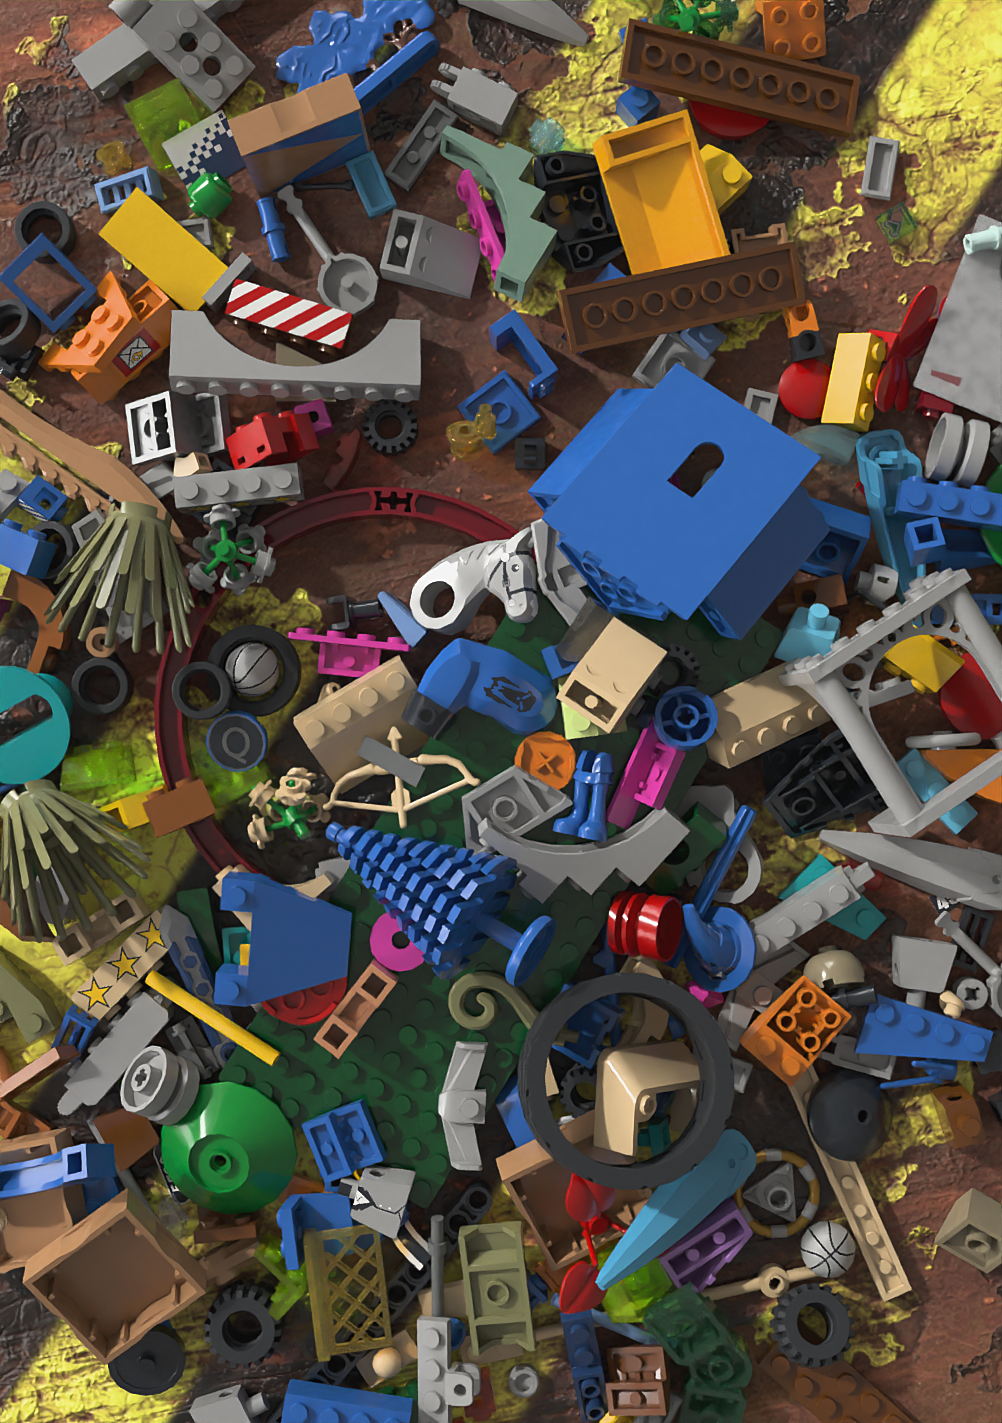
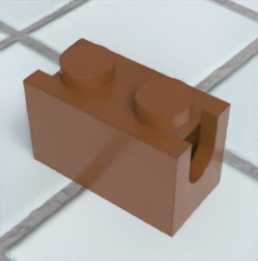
[142,776,216,839]

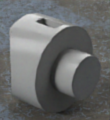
[854,563,898,606]

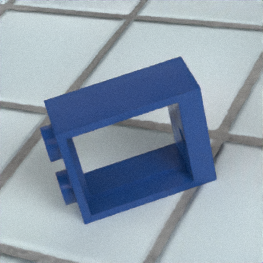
[0,232,97,332]

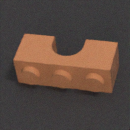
[313,958,399,1059]

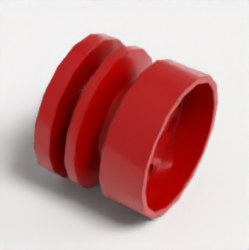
[607,890,683,962]

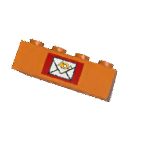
[69,279,179,406]

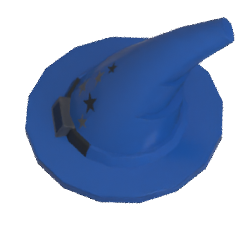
[683,904,757,993]

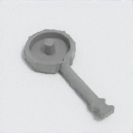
[278,185,379,318]
[934,911,1002,1019]

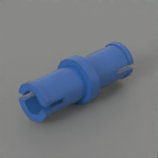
[256,197,291,263]

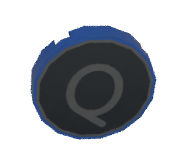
[206,710,269,772]

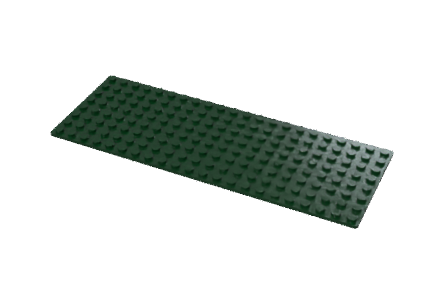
[219,566,783,1208]

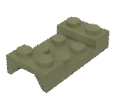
[458,1221,536,1356]

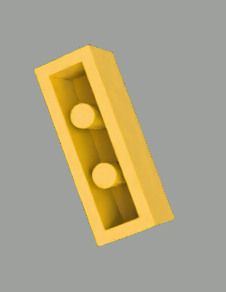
[821,333,886,432]

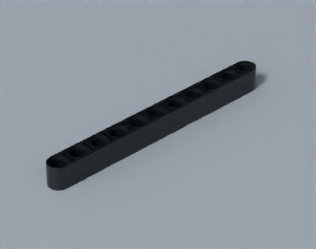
[266,1179,492,1423]

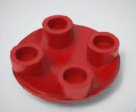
[778,359,832,420]

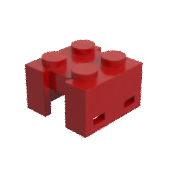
[225,410,319,470]

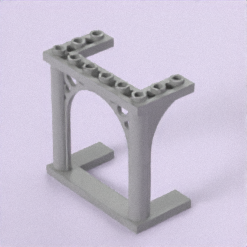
[778,568,1002,837]

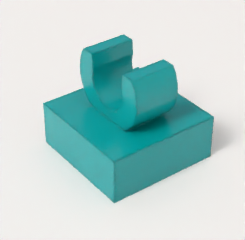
[637,1117,671,1156]

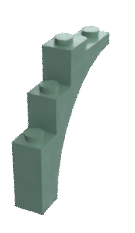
[440,125,557,302]

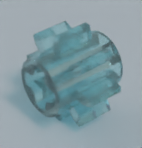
[529,117,565,155]

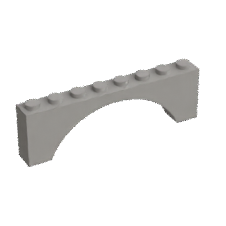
[169,310,421,402]

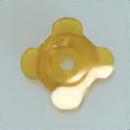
[96,140,132,176]

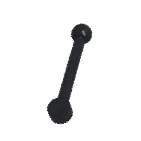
[291,179,355,192]

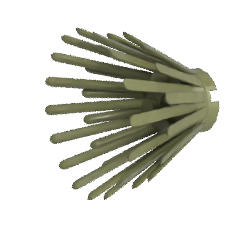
[44,501,195,655]
[0,779,151,943]

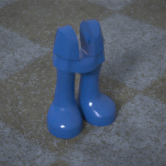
[553,749,614,842]

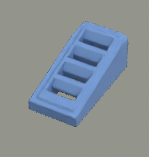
[94,166,164,215]
[377,591,432,649]

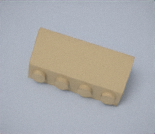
[706,662,831,769]

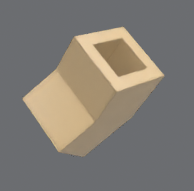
[173,452,213,477]

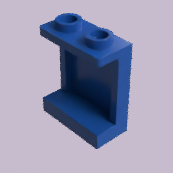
[489,309,558,400]

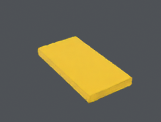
[99,187,229,311]

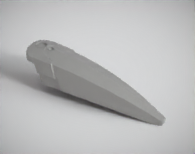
[457,0,589,47]
[818,830,1002,911]

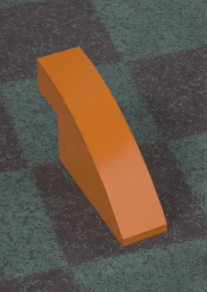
[919,749,1002,805]

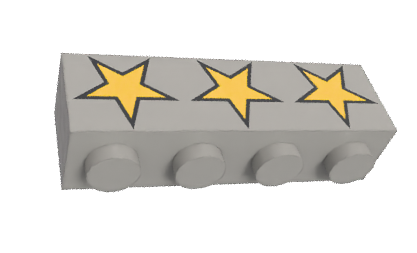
[172,463,305,514]

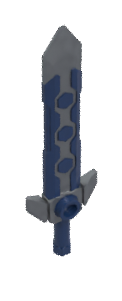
[159,905,251,1068]

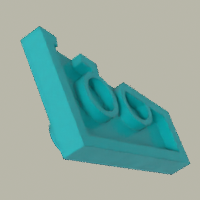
[777,854,886,940]

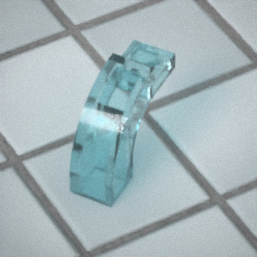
[790,425,860,467]

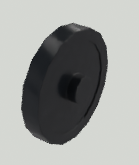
[108,1324,187,1396]

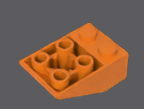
[738,975,852,1087]

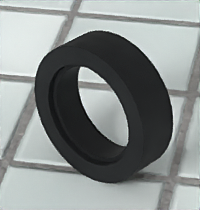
[206,625,302,717]

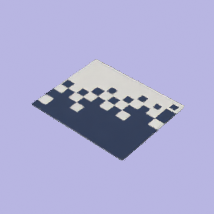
[162,110,246,190]

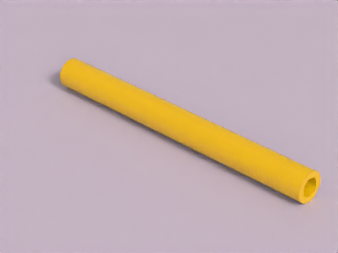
[145,970,281,1066]

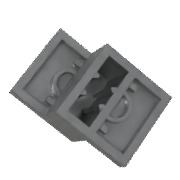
[125,391,231,466]

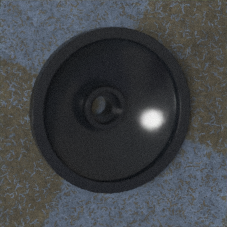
[807,1067,892,1162]

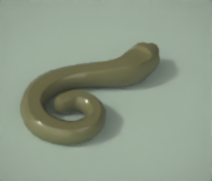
[448,971,579,1047]

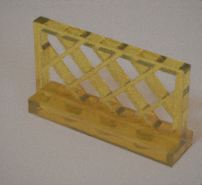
[303,1225,393,1362]

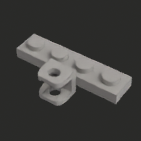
[417,1316,481,1423]

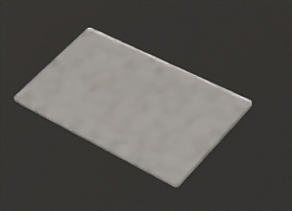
[913,214,1002,423]

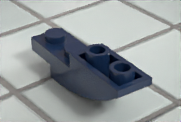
[560,1309,609,1423]

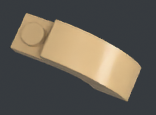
[615,955,669,1047]

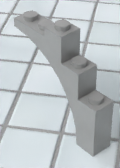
[478,804,690,904]

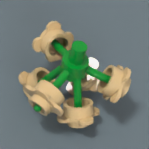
[248,768,331,849]

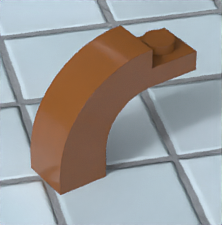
[2,569,72,674]

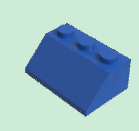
[799,497,871,584]

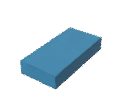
[345,150,397,220]

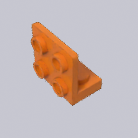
[755,0,826,61]

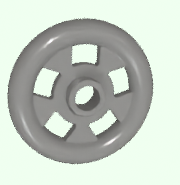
[905,731,981,750]

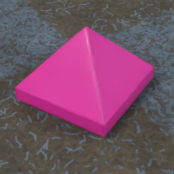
[685,980,725,1009]

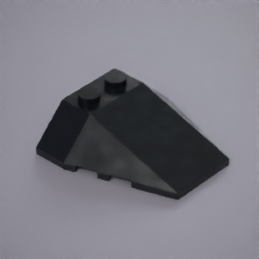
[762,729,889,839]

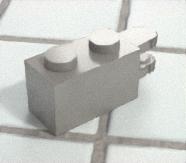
[430,62,518,137]

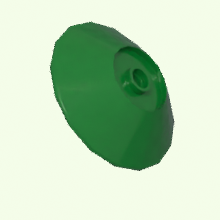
[159,1082,298,1215]

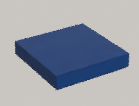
[457,370,541,456]

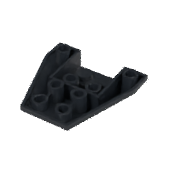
[534,150,625,274]

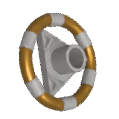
[731,1148,820,1238]

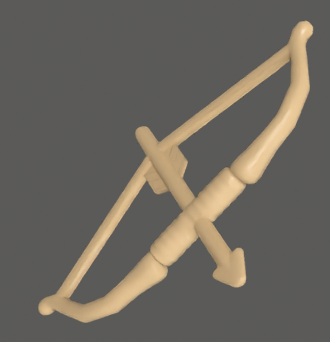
[322,726,481,829]

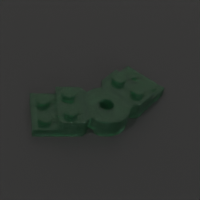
[640,1281,752,1423]

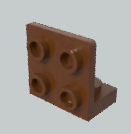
[193,1205,262,1244]

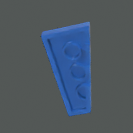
[853,994,994,1062]

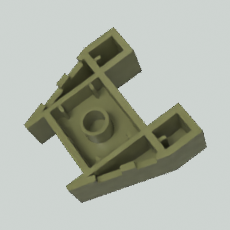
[0,949,63,1044]

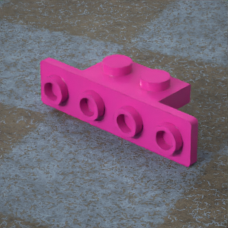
[456,169,506,282]
[288,627,412,678]
[606,716,686,829]

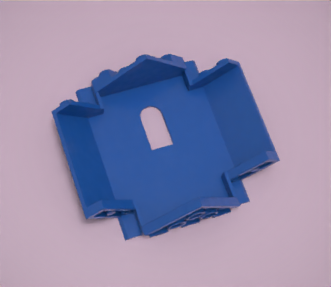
[527,363,831,640]

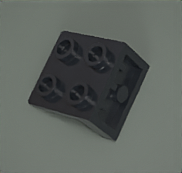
[760,727,822,794]

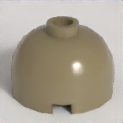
[803,945,867,993]

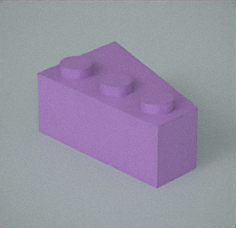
[658,1196,753,1308]

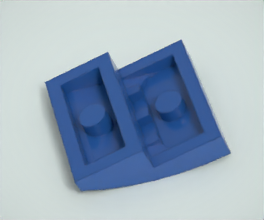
[302,1098,387,1183]

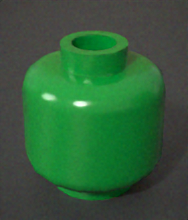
[188,172,233,219]

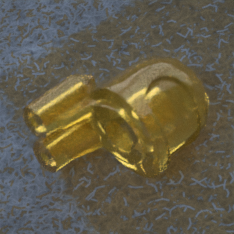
[447,404,497,462]

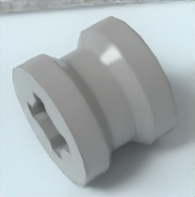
[951,976,988,1010]

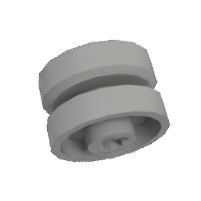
[924,412,990,489]
[120,1046,200,1126]

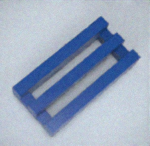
[51,1004,99,1063]

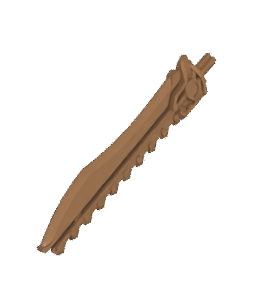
[0,389,187,545]

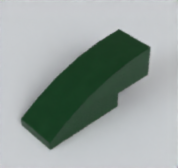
[176,886,224,977]

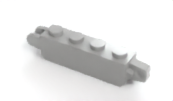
[748,862,875,963]
[57,975,182,1116]

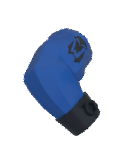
[400,638,559,741]

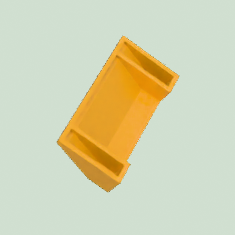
[592,109,731,275]

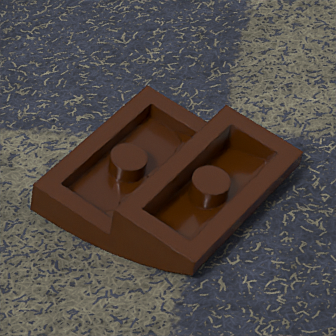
[605,1344,670,1416]

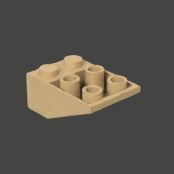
[556,617,668,733]

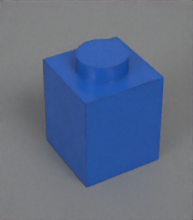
[615,86,661,127]

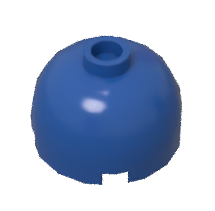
[653,686,718,751]

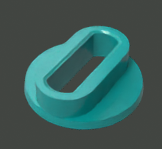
[0,666,73,784]

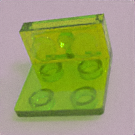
[192,746,274,809]
[254,1232,312,1321]

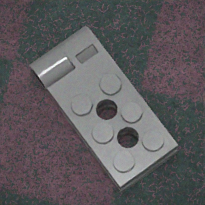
[108,0,256,114]

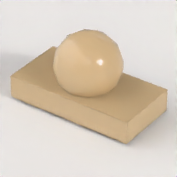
[356,1325,418,1388]

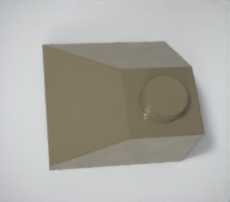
[934,1188,1002,1274]

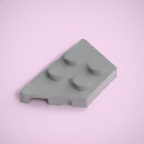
[462,765,573,855]

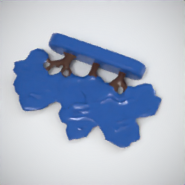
[276,0,440,116]

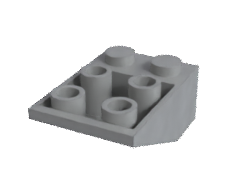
[380,209,481,299]

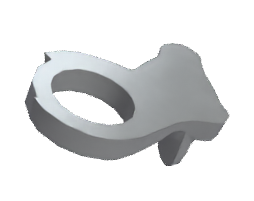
[674,784,764,904]

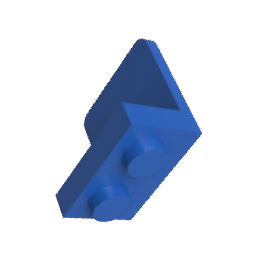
[277,1192,357,1270]

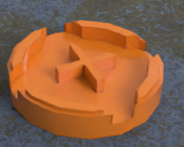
[515,731,576,790]

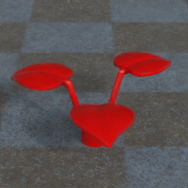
[559,1172,674,1314]

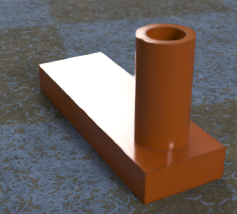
[0,1044,79,1102]

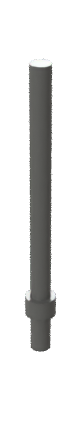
[428,1214,447,1317]

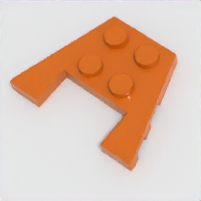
[38,271,141,373]

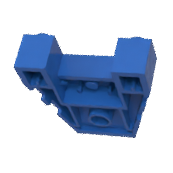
[214,871,352,1007]

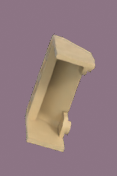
[593,1039,700,1156]

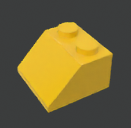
[700,144,753,215]
[880,625,965,694]

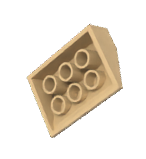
[293,654,430,794]

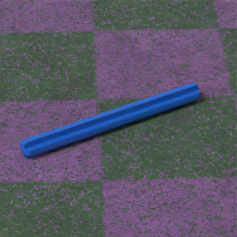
[663,805,757,968]

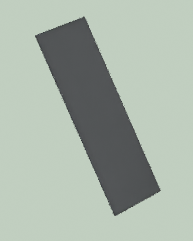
[357,735,425,787]

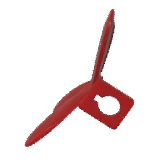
[867,285,938,412]

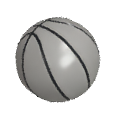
[225,643,280,697]
[800,1221,856,1278]

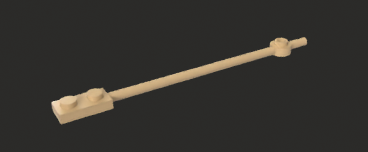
[459,1263,819,1365]

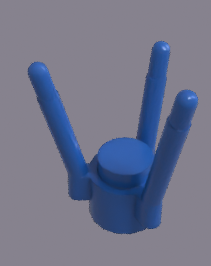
[880,1058,958,1089]

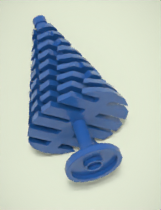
[326,822,556,987]

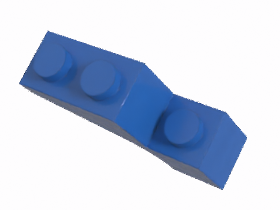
[903,516,997,573]

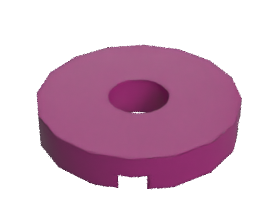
[370,912,424,972]

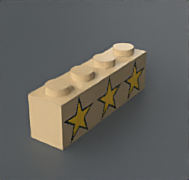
[70,906,169,1021]

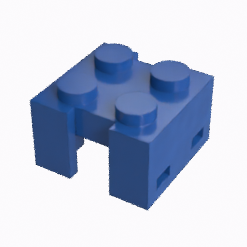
[552,981,626,1069]

